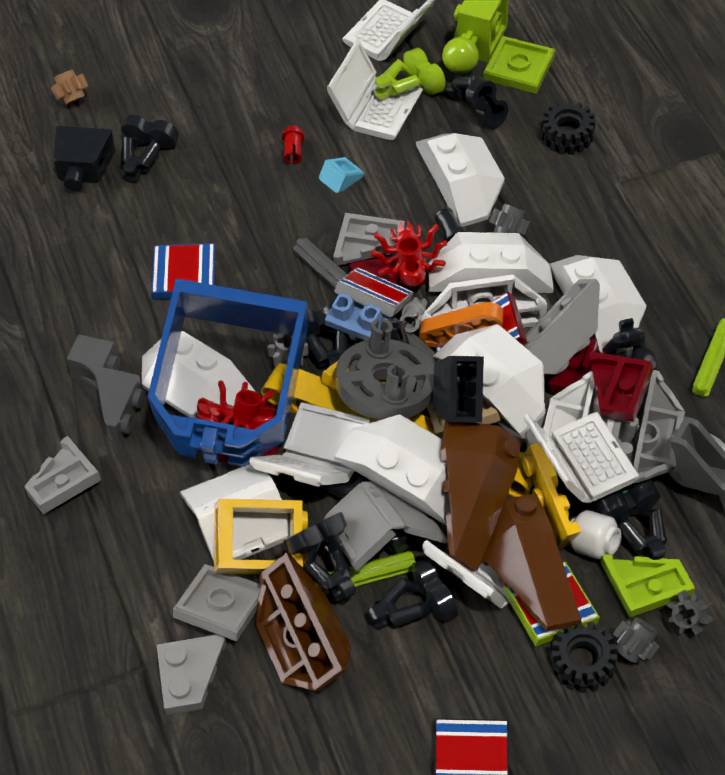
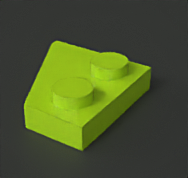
[601,554,695,618]

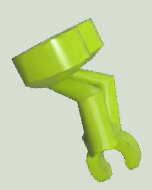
[374,48,445,100]

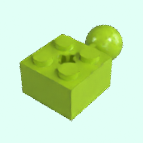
[442,0,509,74]

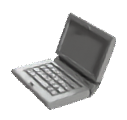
[323,481,448,570]

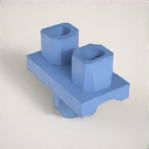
[325,293,391,342]

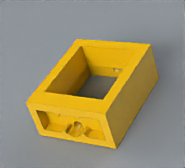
[214,498,308,575]

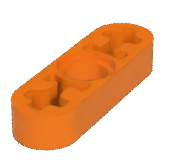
[418,302,503,347]

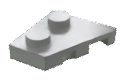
[333,213,405,265]
[24,436,101,514]
[156,634,226,715]

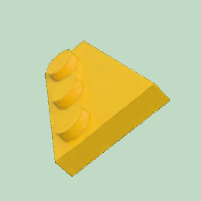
[522,443,581,549]

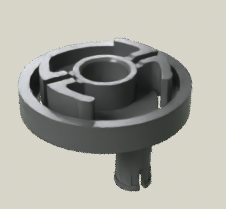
[335,319,434,420]

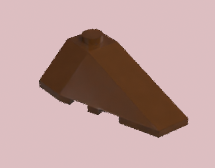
[440,421,521,572]
[481,493,581,631]

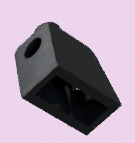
[54,126,115,191]
[433,356,484,423]

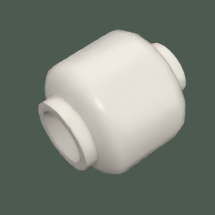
[570,510,621,560]

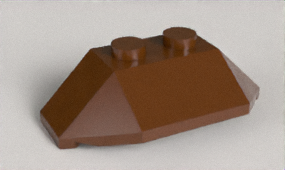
[256,553,351,692]

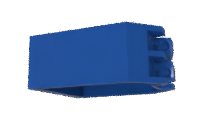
[148,279,308,467]

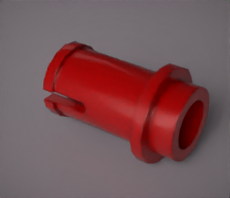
[282,126,305,165]

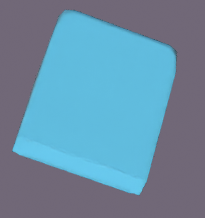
[319,157,364,193]

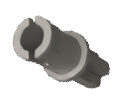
[399,297,428,333]

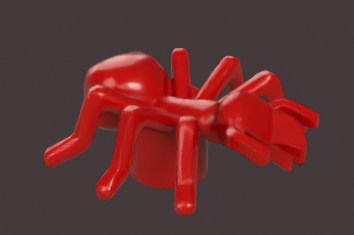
[370,221,447,286]
[196,380,277,430]

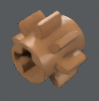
[51,70,88,105]

